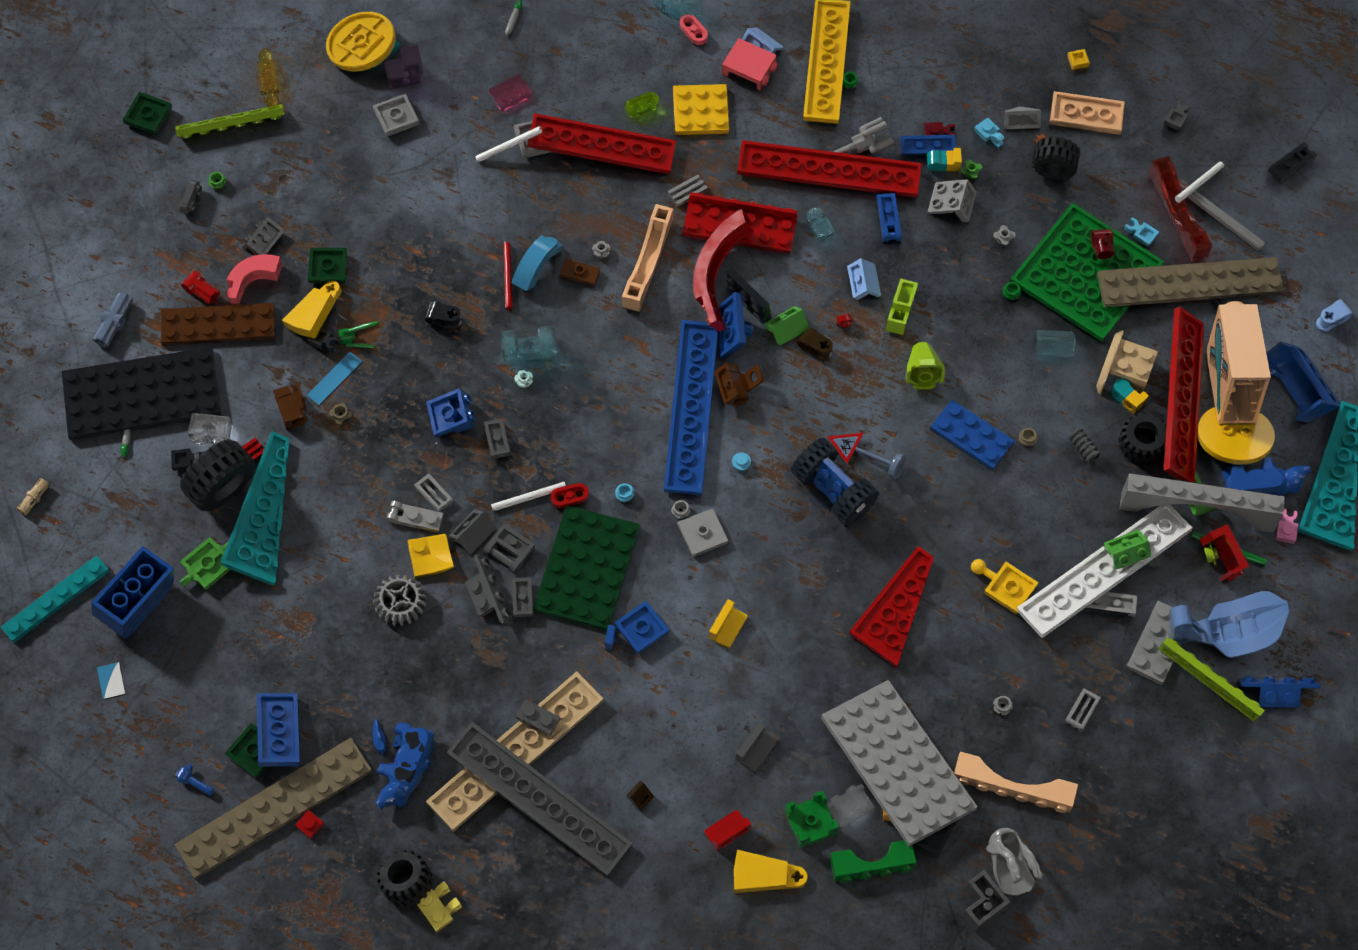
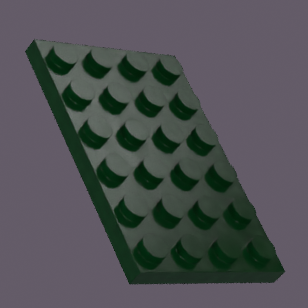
[533,505,640,631]

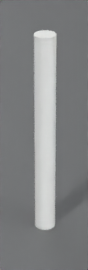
[476,126,543,162]
[1175,162,1224,203]
[491,482,566,512]

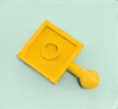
[971,559,1039,615]

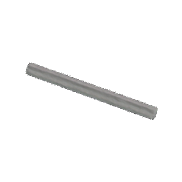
[1174,179,1265,251]

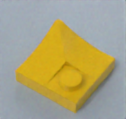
[407,534,454,579]

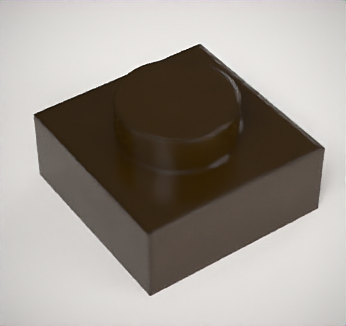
[626,781,654,811]

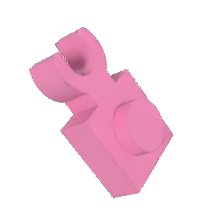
[1275,509,1298,544]

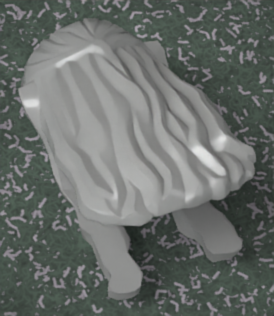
[986,828,1044,896]

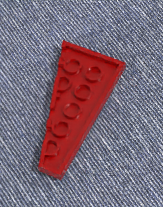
[849,546,934,668]

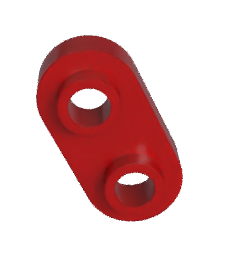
[551,483,589,508]

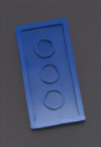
[930,400,1015,471]
[256,693,300,767]

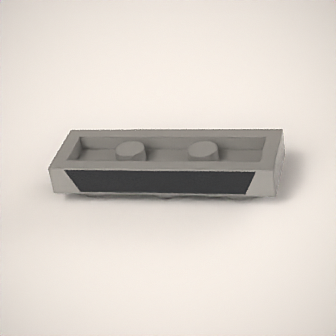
[1083,592,1137,617]

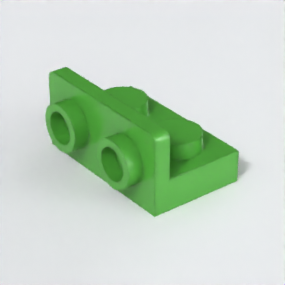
[1103,529,1151,569]

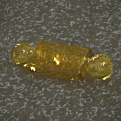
[257,48,279,107]

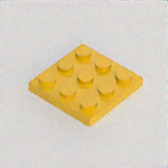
[673,84,729,135]

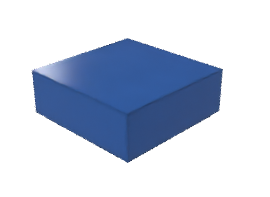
[605,625,616,651]

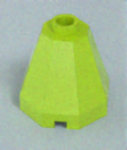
[905,342,945,389]

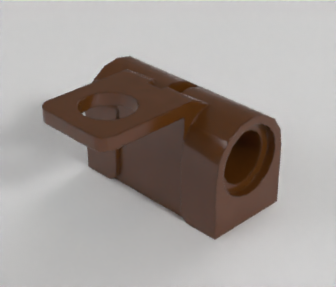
[714,362,764,406]
[273,383,308,430]

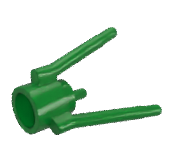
[339,321,379,349]

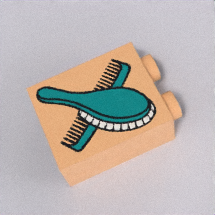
[1206,301,1271,424]

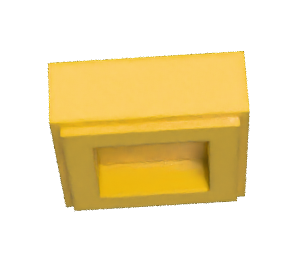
[1067,49,1090,70]

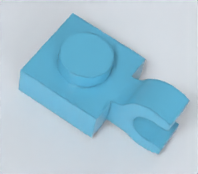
[974,118,1005,148]

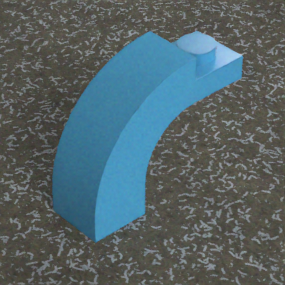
[511,235,563,291]

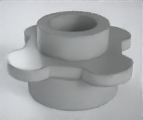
[993,225,1015,245]

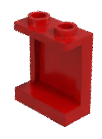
[1199,524,1249,582]

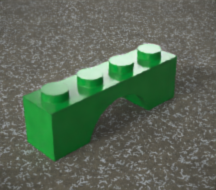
[829,840,916,883]

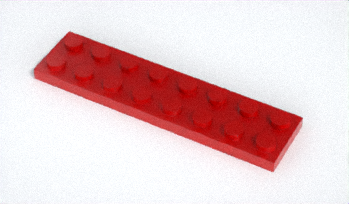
[527,113,676,174]

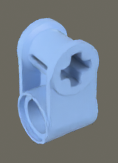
[1316,299,1353,332]

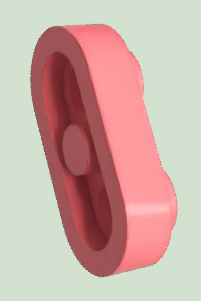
[680,14,708,45]

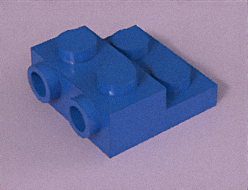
[426,388,476,437]

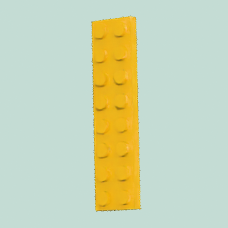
[803,0,850,124]

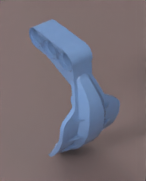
[1169,591,1290,658]

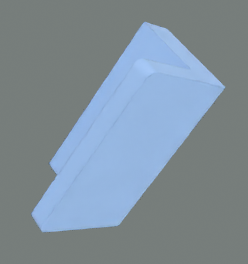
[742,27,783,54]
[847,258,881,300]

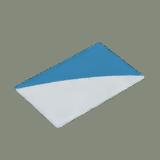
[97,662,125,699]

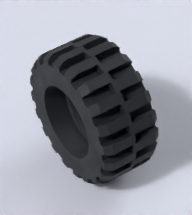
[180,439,255,511]

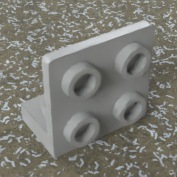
[928,179,977,222]

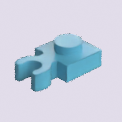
[1124,218,1159,248]

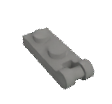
[386,501,444,533]

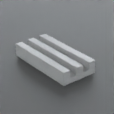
[668,175,708,208]
[414,473,454,512]
[1064,688,1101,732]

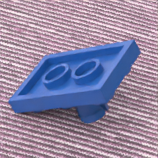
[718,292,753,359]

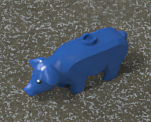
[1222,457,1312,496]

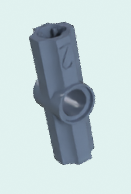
[93,292,133,347]

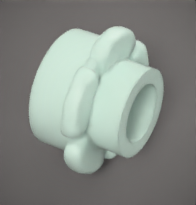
[515,370,533,388]

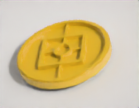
[326,12,396,72]
[1197,407,1275,465]

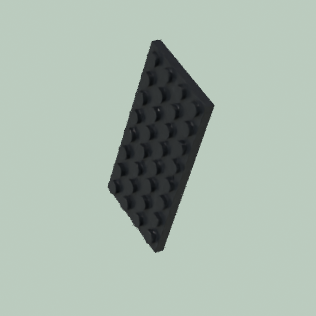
[62,347,222,440]

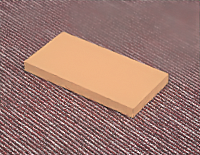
[1049,91,1125,135]

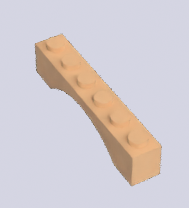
[622,204,673,312]
[954,751,1078,813]

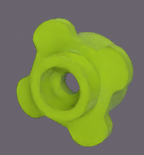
[1204,543,1219,565]

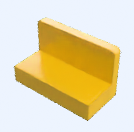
[709,599,747,648]

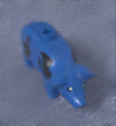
[376,723,435,810]

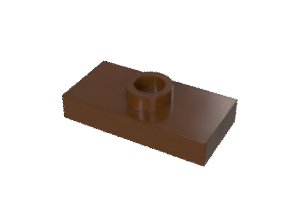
[559,258,600,287]

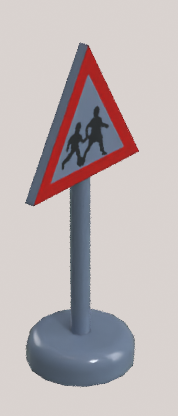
[827,433,906,480]

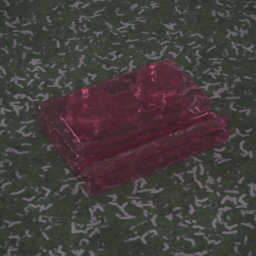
[488,74,532,112]

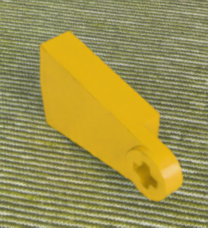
[282,281,342,339]
[734,850,807,893]

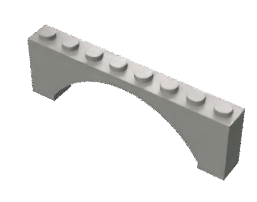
[1120,473,1284,533]

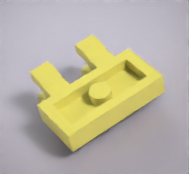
[415,881,462,932]

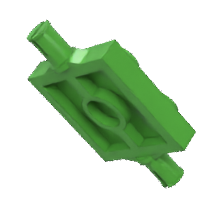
[179,537,231,590]

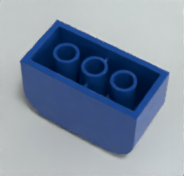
[91,546,174,638]

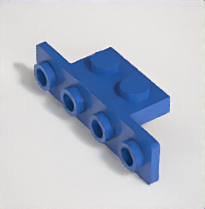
[1237,676,1321,708]

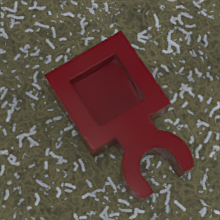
[924,122,956,138]

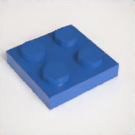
[614,601,670,654]

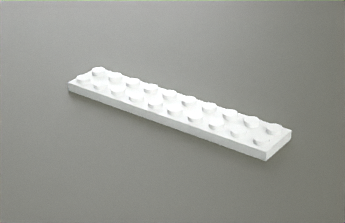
[1017,505,1192,638]

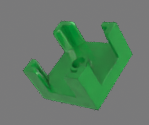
[784,791,839,848]

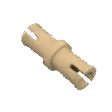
[16,478,50,516]

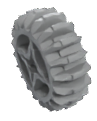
[373,574,427,627]

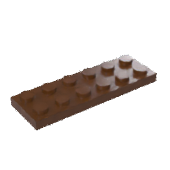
[161,303,275,346]

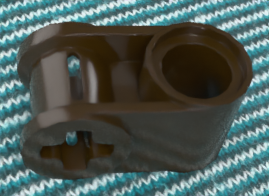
[797,327,833,361]

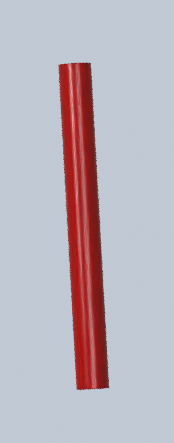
[503,242,513,310]

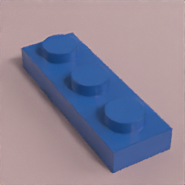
[900,135,956,155]

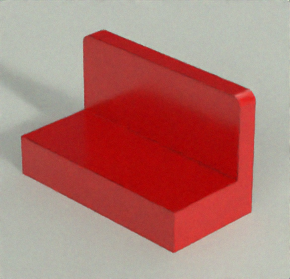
[704,810,751,851]

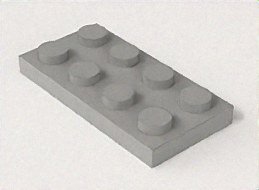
[1126,601,1181,685]

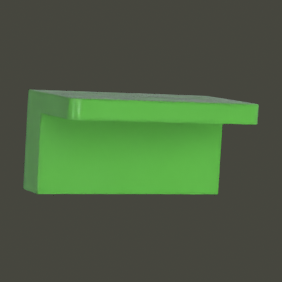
[764,306,810,346]

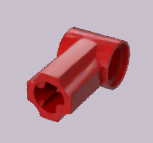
[181,271,220,305]

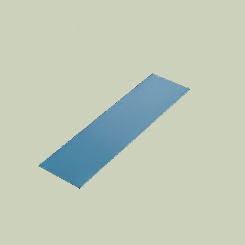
[306,352,362,405]

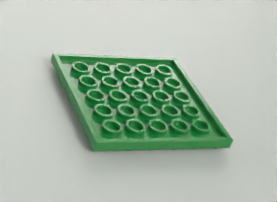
[1010,203,1164,342]

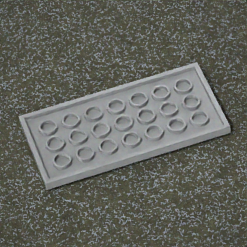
[821,680,977,847]

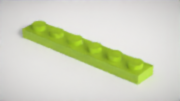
[176,104,284,138]
[1158,637,1265,722]

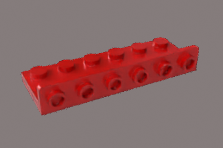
[682,193,798,254]

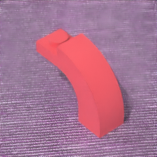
[227,254,282,305]

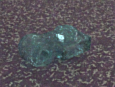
[806,206,835,241]

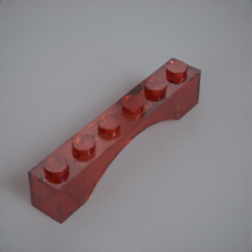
[1148,156,1213,262]

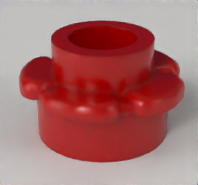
[836,313,854,328]

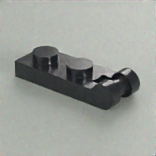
[1268,142,1317,183]

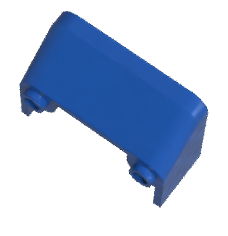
[1266,341,1340,423]

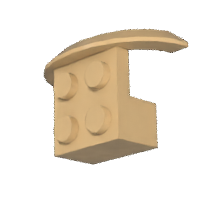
[1096,330,1158,395]

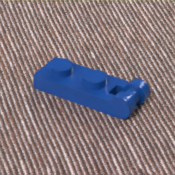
[876,193,902,242]

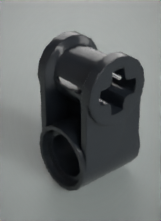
[425,301,463,329]

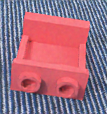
[722,38,778,90]

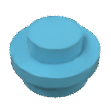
[732,452,751,471]
[615,483,634,502]

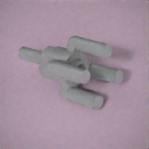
[833,117,894,154]

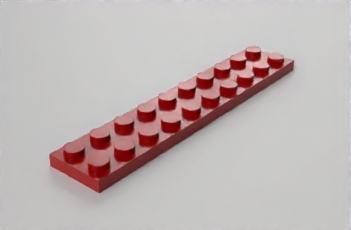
[737,140,922,198]
[1164,307,1204,483]

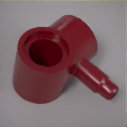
[1091,229,1114,260]

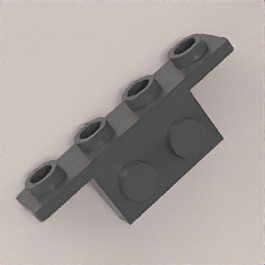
[465,554,514,626]

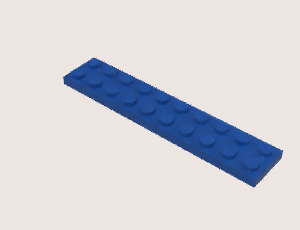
[664,320,718,496]

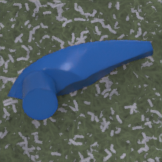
[373,719,386,755]

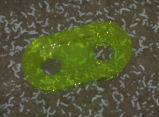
[625,92,659,117]

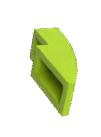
[885,278,918,335]

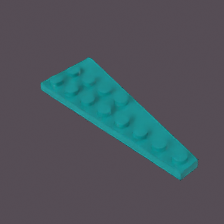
[1297,401,1358,551]
[219,431,290,586]

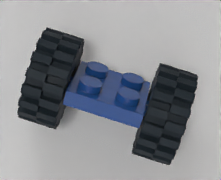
[790,437,879,527]

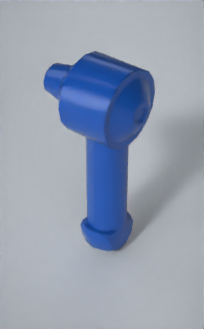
[175,764,214,796]

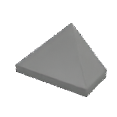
[1004,106,1041,129]

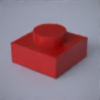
[295,810,324,839]

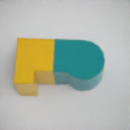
[927,148,962,171]
[1111,378,1149,414]

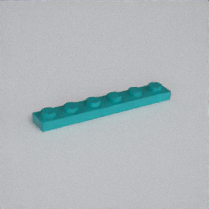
[1,555,110,644]

